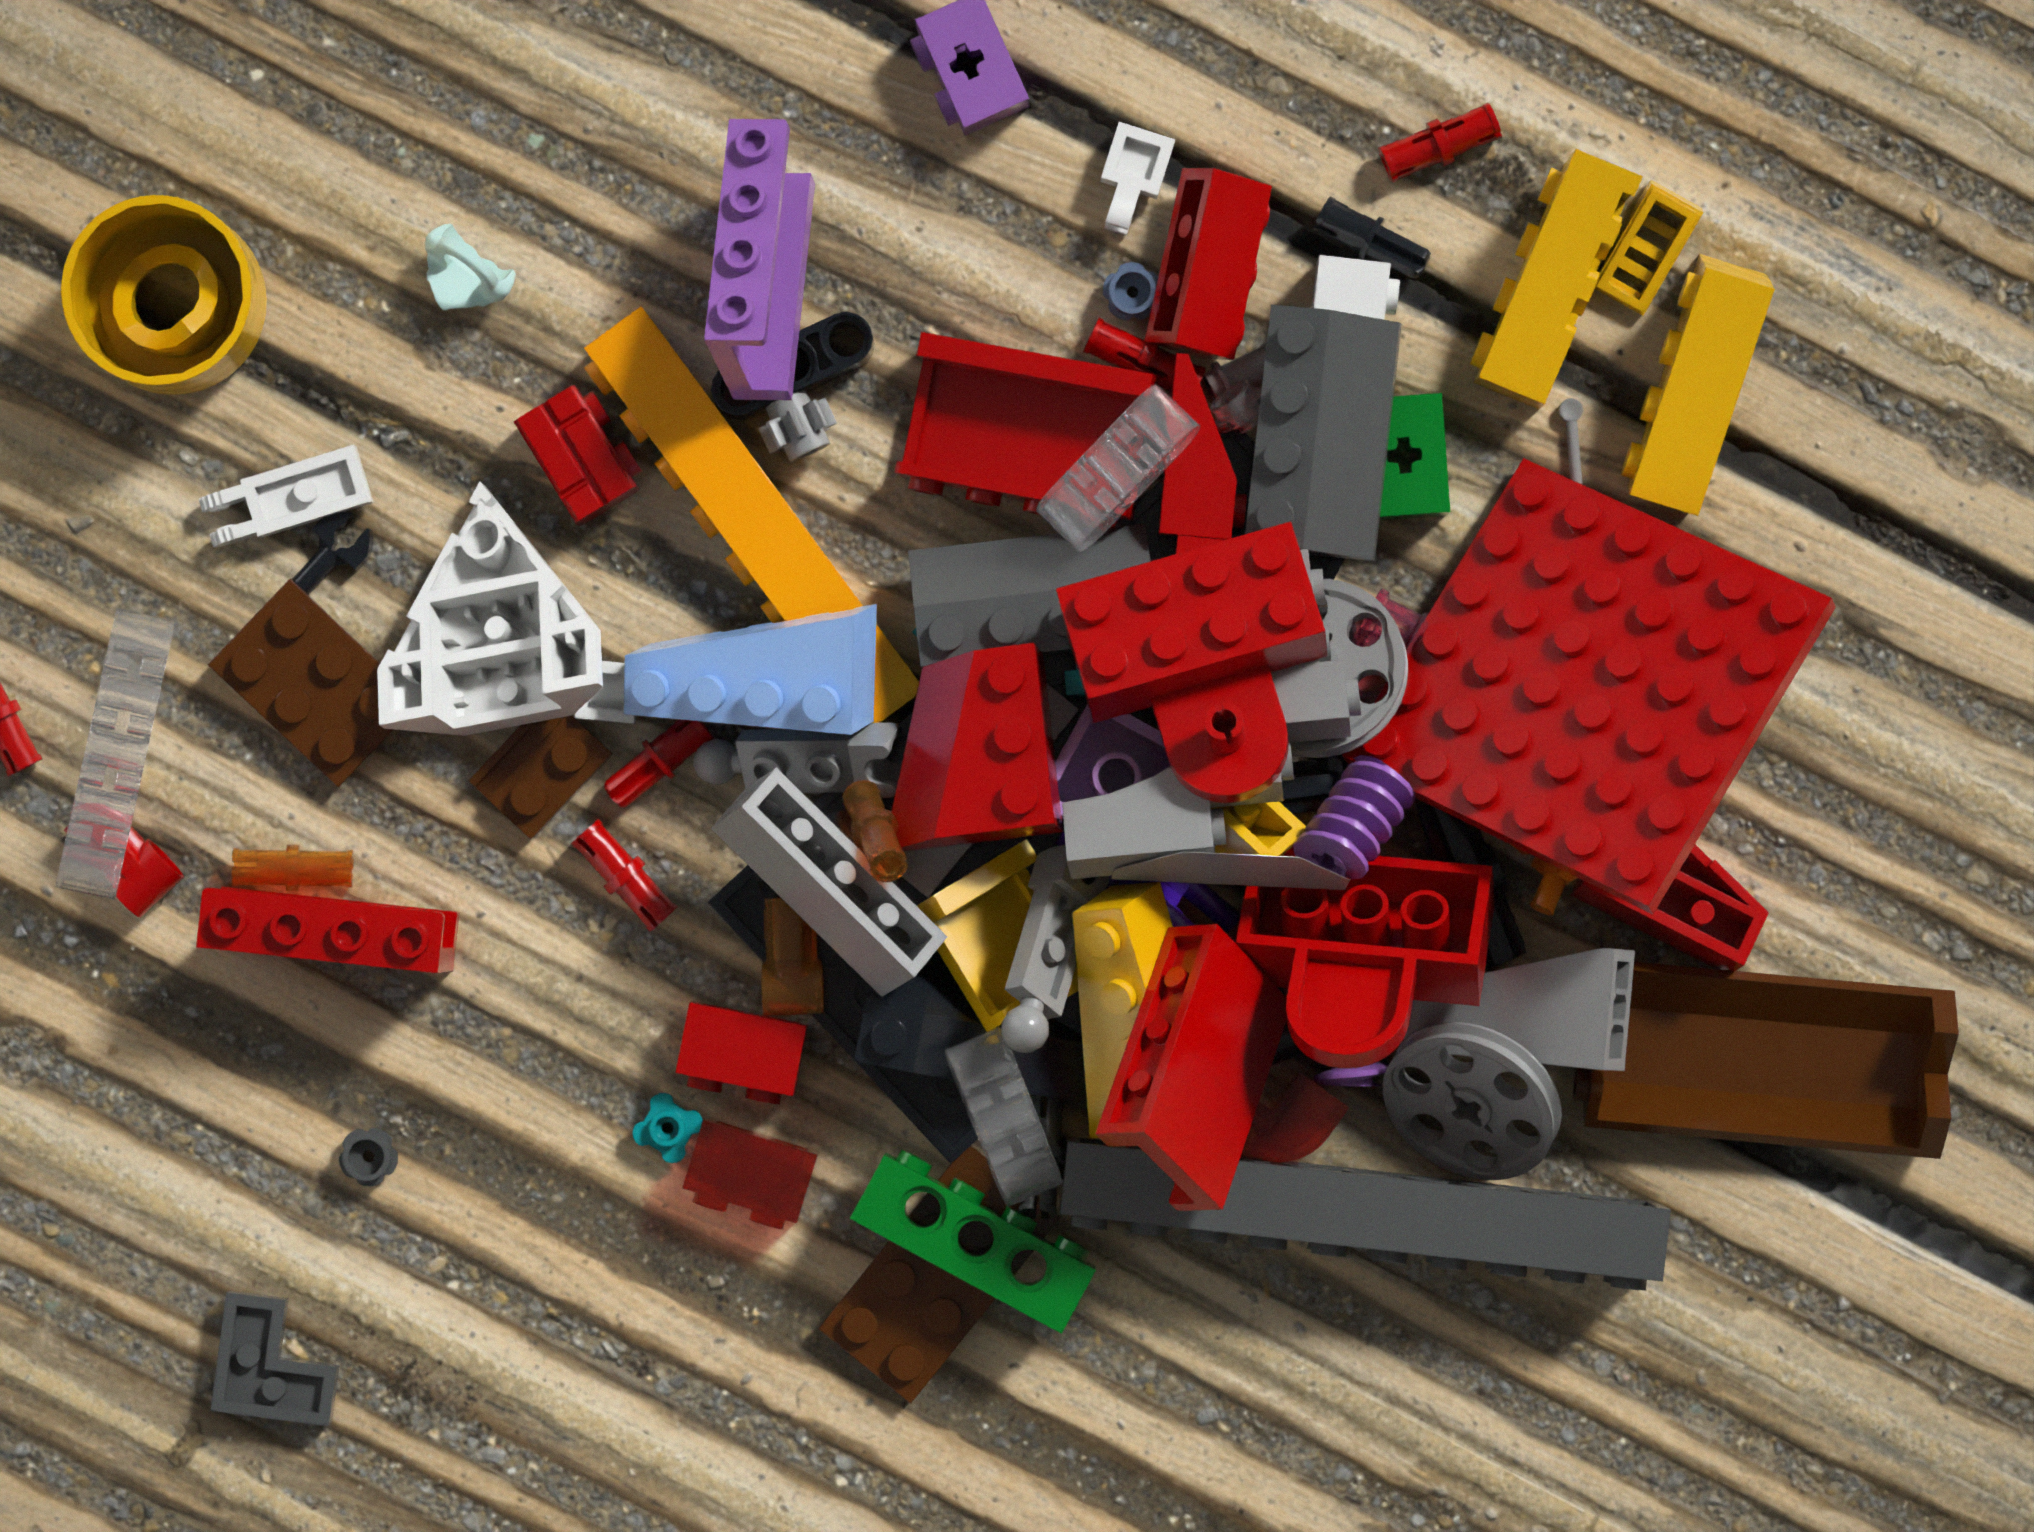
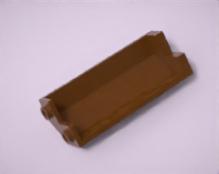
[1573,962,1959,1159]

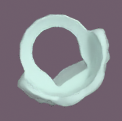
[425,224,516,311]

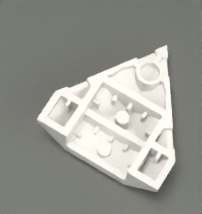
[377,482,603,736]

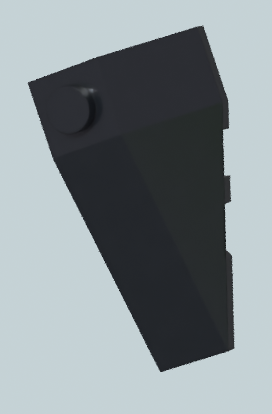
[854,953,1087,1104]

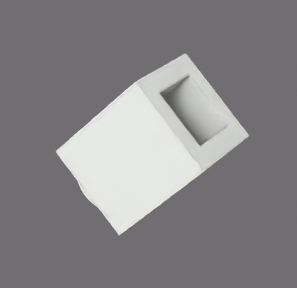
[1311,255,1400,320]

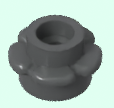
[339,1128,398,1186]

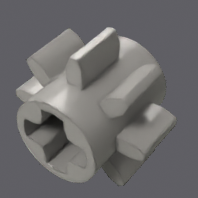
[758,389,837,462]

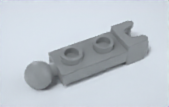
[693,722,902,798]
[1001,845,1109,1053]

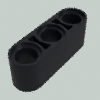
[711,312,875,420]

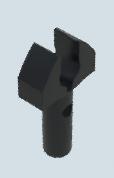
[292,512,373,594]

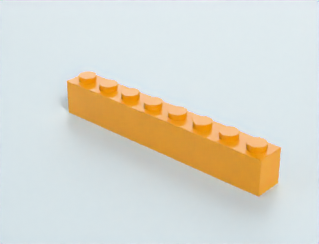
[583,306,919,723]

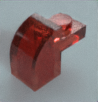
[1243,1071,1349,1162]

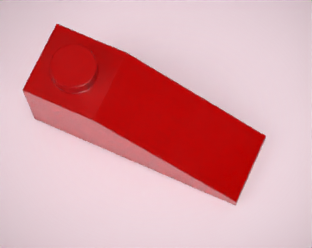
[1158,353,1247,540]

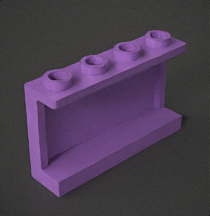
[704,119,815,400]

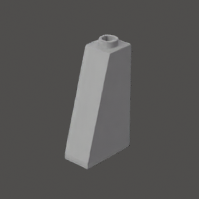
[1402,948,1635,1071]

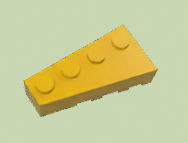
[1470,149,1643,410]
[1072,882,1173,1139]

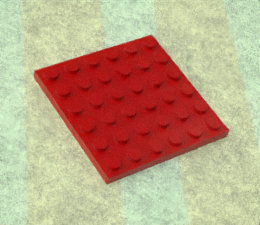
[1342,458,1836,914]

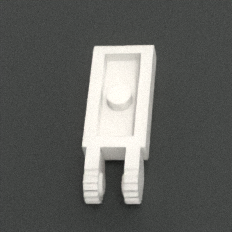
[199,445,374,548]

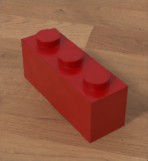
[1144,168,1272,360]

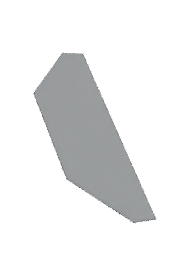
[1111,852,1350,890]

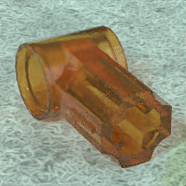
[761,898,824,1016]

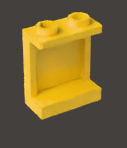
[917,839,1078,1032]

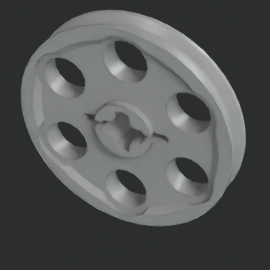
[1290,579,1408,758]
[1383,1022,1562,1180]

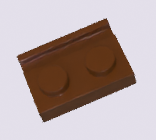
[468,715,614,840]

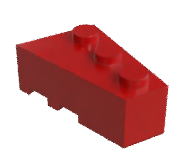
[1570,844,1769,972]

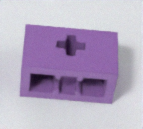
[910,0,1029,136]

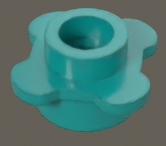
[633,1093,703,1163]

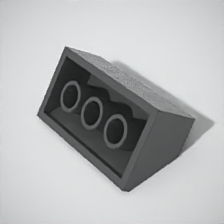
[1245,305,1402,561]
[908,523,1150,669]

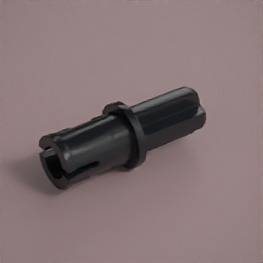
[1313,196,1431,278]

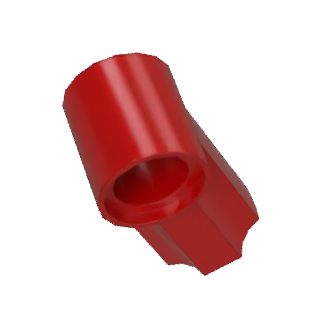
[64,796,184,918]

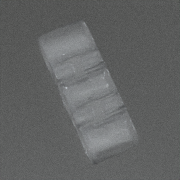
[1036,385,1200,552]
[944,1027,1063,1207]

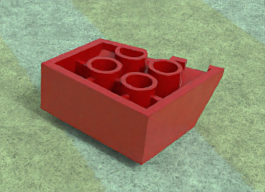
[883,643,1063,854]

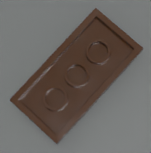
[818,1145,1060,1404]

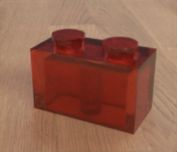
[682,1117,820,1230]

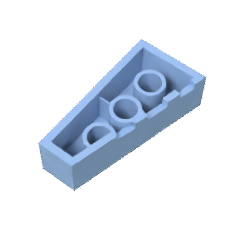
[624,604,877,735]

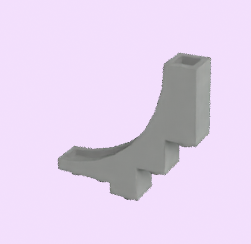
[1062,549,1361,879]

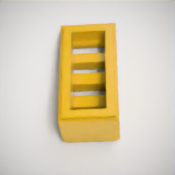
[1595,180,1703,316]

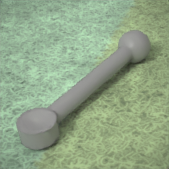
[1558,398,1583,485]

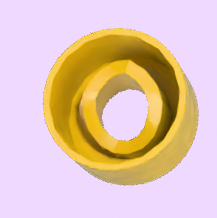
[61,195,267,395]

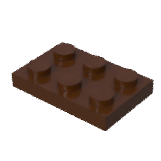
[208,578,394,787]

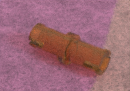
[843,780,908,882]
[232,845,354,891]

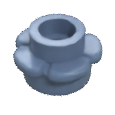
[1103,262,1158,321]

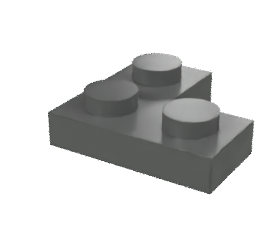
[210,1290,340,1426]

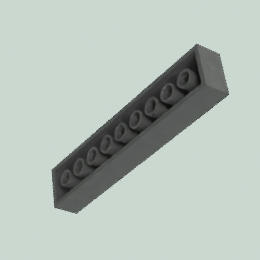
[1060,1136,1671,1290]

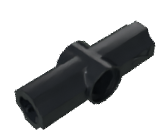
[1414,801,1527,969]

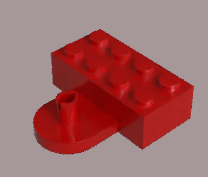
[1056,521,1328,803]
[1235,848,1495,1068]

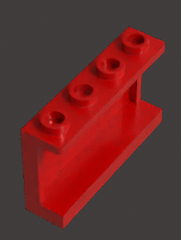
[894,332,1161,528]
[196,887,460,973]
[1095,924,1287,1211]

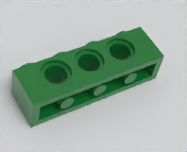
[850,1149,1096,1334]

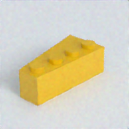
[1621,254,1775,516]

